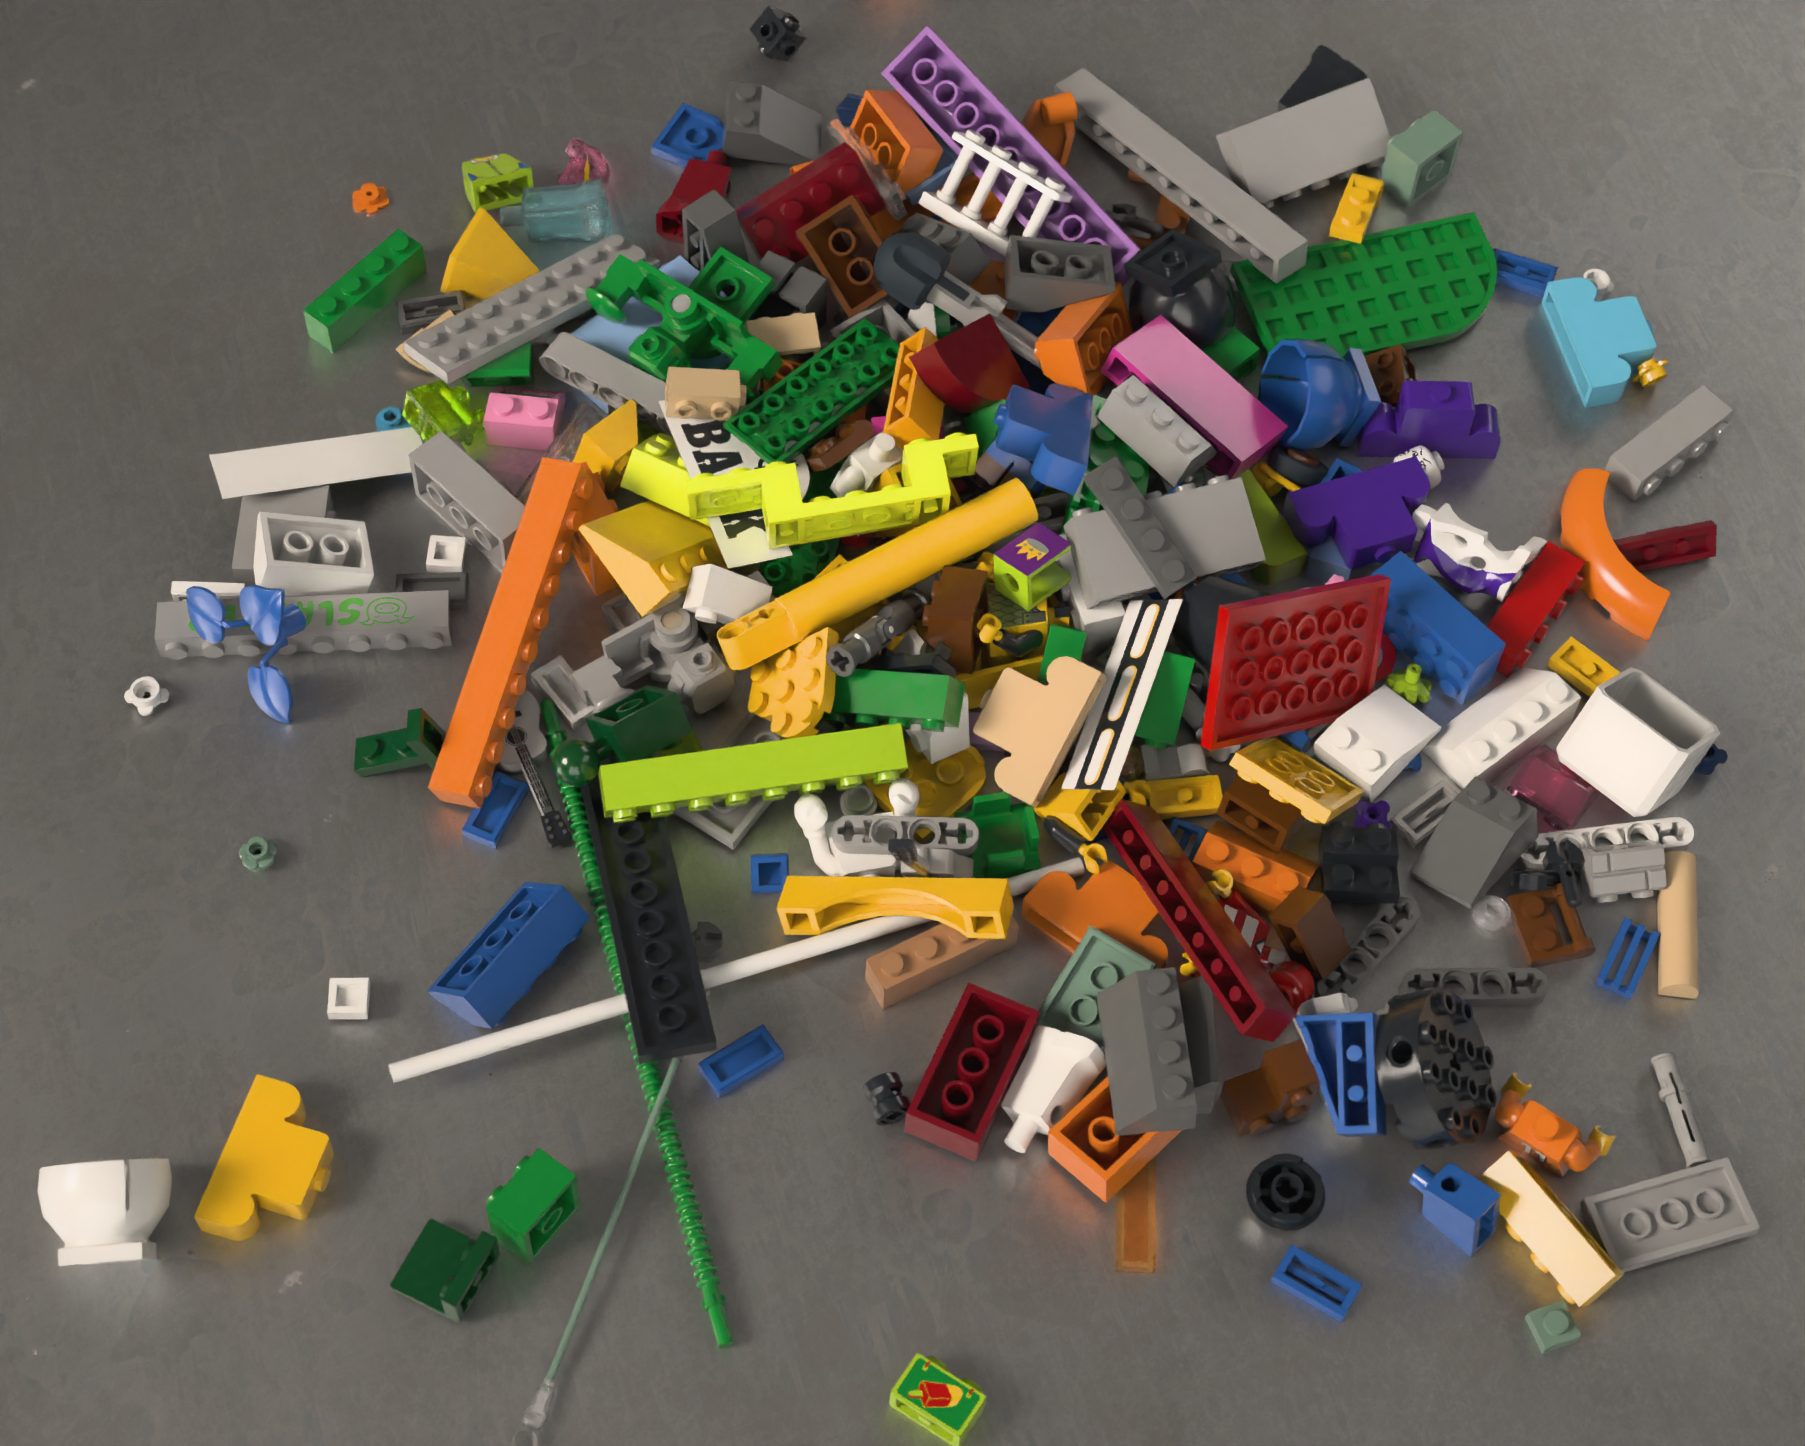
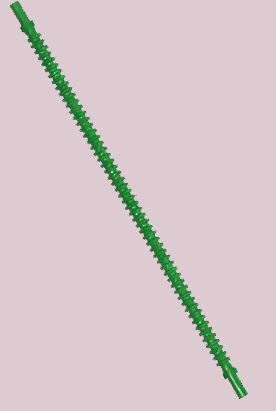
[540,699,734,1348]

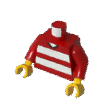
[1180,869,1286,978]

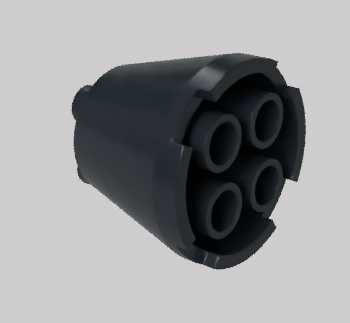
[1171,575,1276,674]

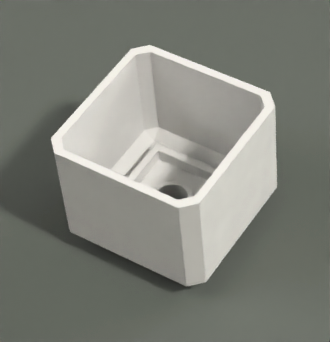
[1556,667,1720,817]

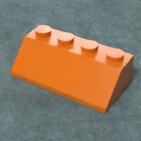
[1035,282,1134,397]

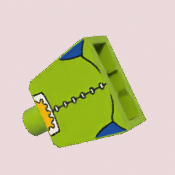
[462,154,535,213]

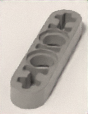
[832,815,979,856]

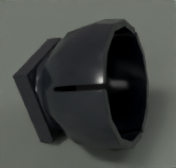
[1124,229,1235,350]

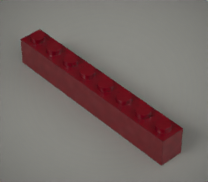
[1102,799,1297,1042]

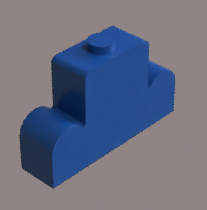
[993,384,1093,495]

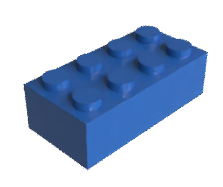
[1371,551,1506,705]

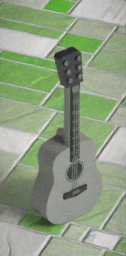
[497,689,571,848]
[888,839,974,878]

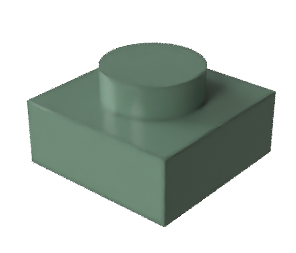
[1525,1300,1582,1354]

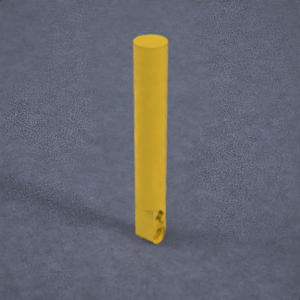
[716,478,1038,670]

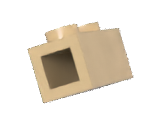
[665,367,746,421]

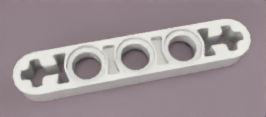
[1516,817,1694,872]

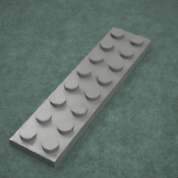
[404,233,660,384]

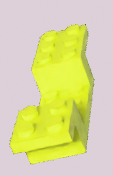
[686,432,979,549]

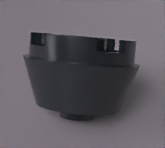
[1246,1154,1325,1232]

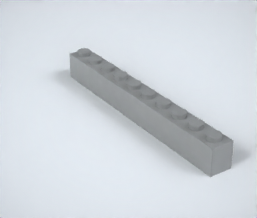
[1054,68,1308,283]

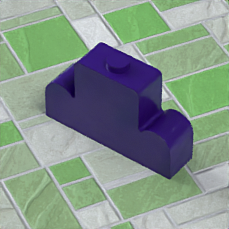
[1357,381,1501,459]
[1283,456,1430,569]

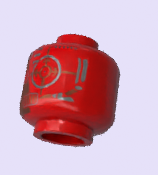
[1268,961,1315,1013]

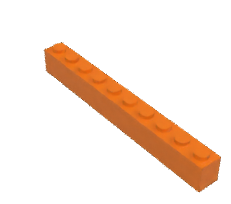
[428,457,593,809]

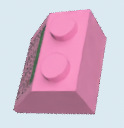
[484,385,567,452]

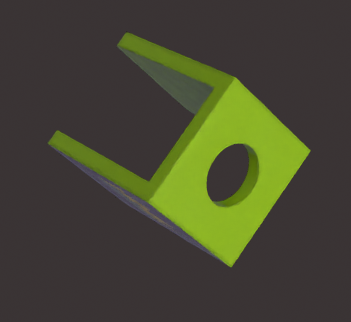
[993,523,1071,612]

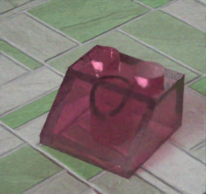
[1505,744,1601,831]

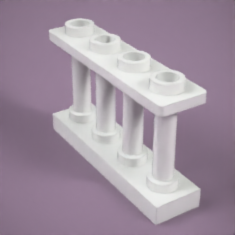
[918,129,1073,256]

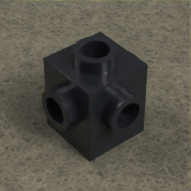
[749,5,807,62]

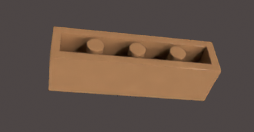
[865,916,1019,1010]

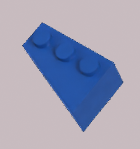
[1295,1013,1387,1137]

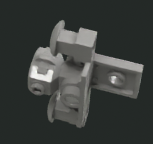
[571,570,775,714]

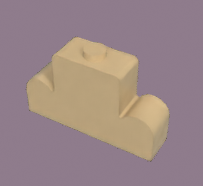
[973,656,1107,808]

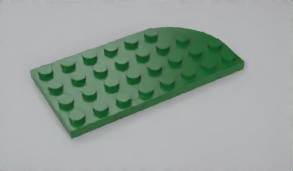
[1230,212,1497,378]

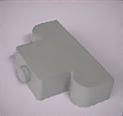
[232,484,337,587]

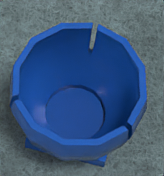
[1258,338,1381,450]

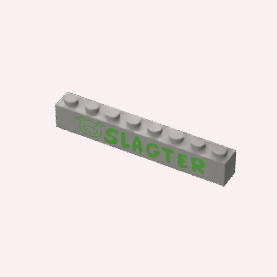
[155,590,452,660]

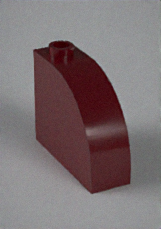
[909,313,1030,414]

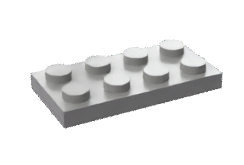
[1580,1157,1761,1272]

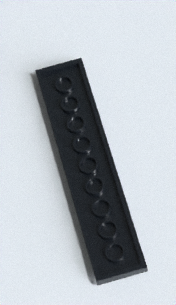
[580,759,717,1064]

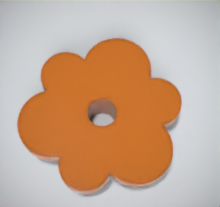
[352,183,389,214]

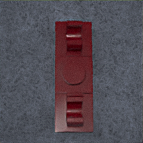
[1613,520,1717,572]

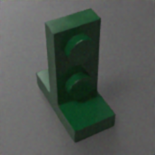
[354,708,446,777]

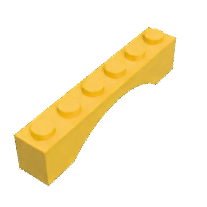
[777,876,1014,939]

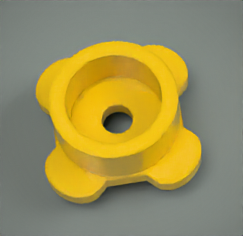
[1632,358,1669,388]

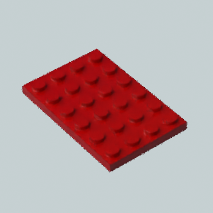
[1200,574,1391,751]

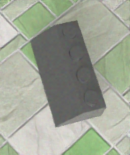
[1097,967,1197,1136]

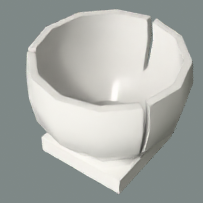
[37,1158,172,1266]

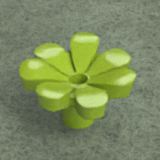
[1385,664,1432,704]

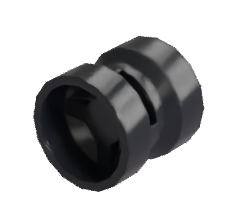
[863,1072,910,1126]

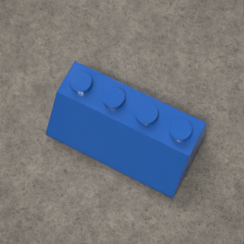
[427,882,590,1029]

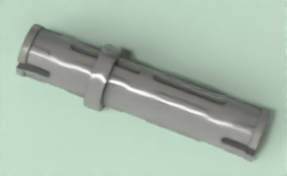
[1651,1052,1711,1168]

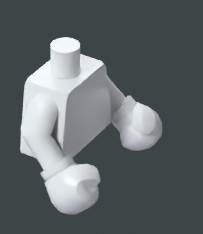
[794,778,920,877]

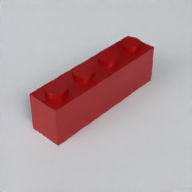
[1486,541,1585,678]

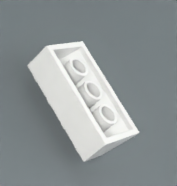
[1422,667,1582,790]

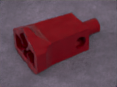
[656,150,731,244]

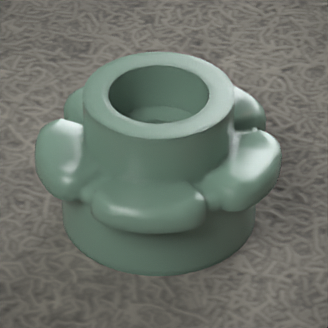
[239,836,277,872]

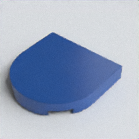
[651,103,724,167]

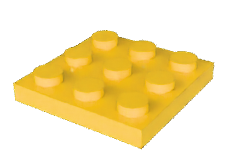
[1229,736,1364,824]

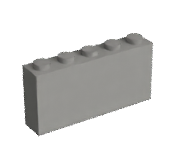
[1216,77,1391,208]
[1063,475,1266,609]

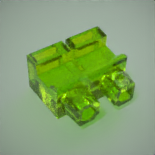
[402,380,485,446]

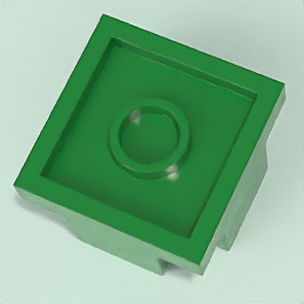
[954,792,1042,879]

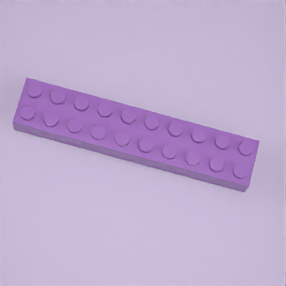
[881,26,1142,287]

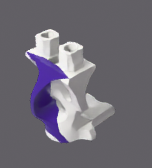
[1406,503,1548,603]

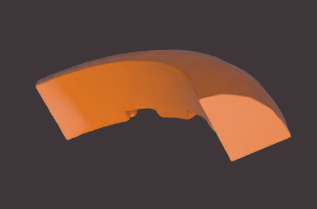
[1560,468,1671,641]

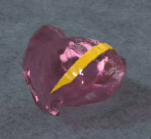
[556,138,611,198]

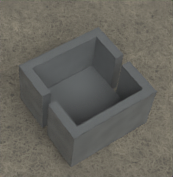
[748,250,827,331]

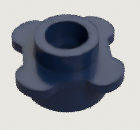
[1694,744,1728,775]

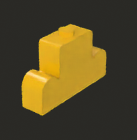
[194,1074,334,1241]

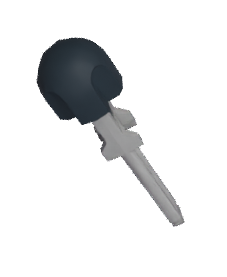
[873,232,1114,399]

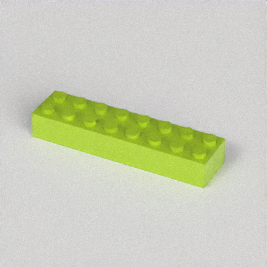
[598,723,908,823]

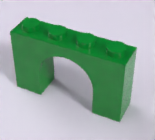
[1037,623,1195,749]

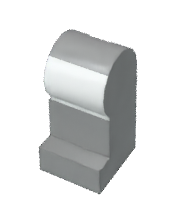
[1137,744,1210,781]

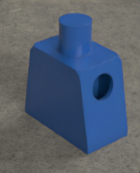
[1409,1163,1501,1257]

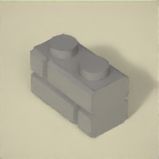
[1580,840,1667,902]

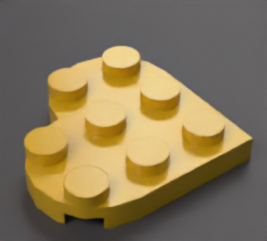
[748,627,839,739]
[862,739,986,844]

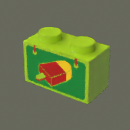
[889,1352,987,1446]

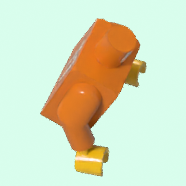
[1495,1072,1616,1178]

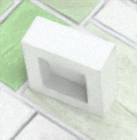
[426,535,467,573]
[327,978,370,1020]

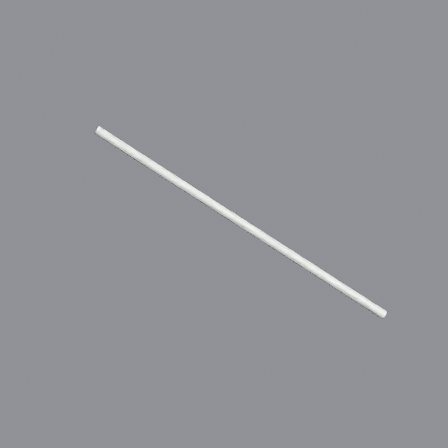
[388,857,1085,1083]

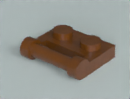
[805,420,874,473]
[1505,883,1596,968]

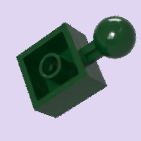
[552,685,693,786]

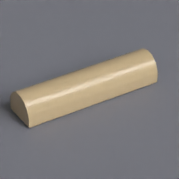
[1657,851,1699,999]

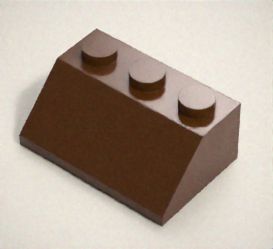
[795,194,890,319]

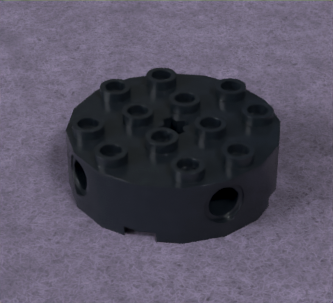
[1375,988,1497,1150]

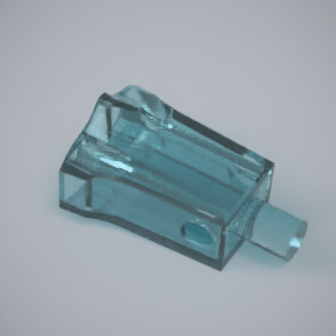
[500,179,613,243]

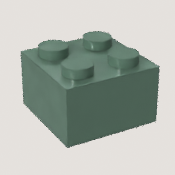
[1380,110,1463,208]

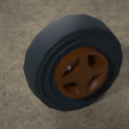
[1267,445,1329,487]

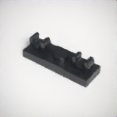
[855,641,957,678]

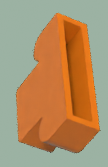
[1021,860,1168,969]

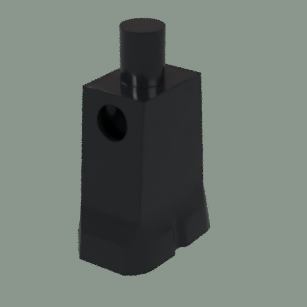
[1278,45,1368,112]

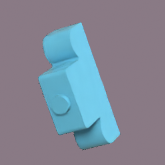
[1541,277,1657,408]

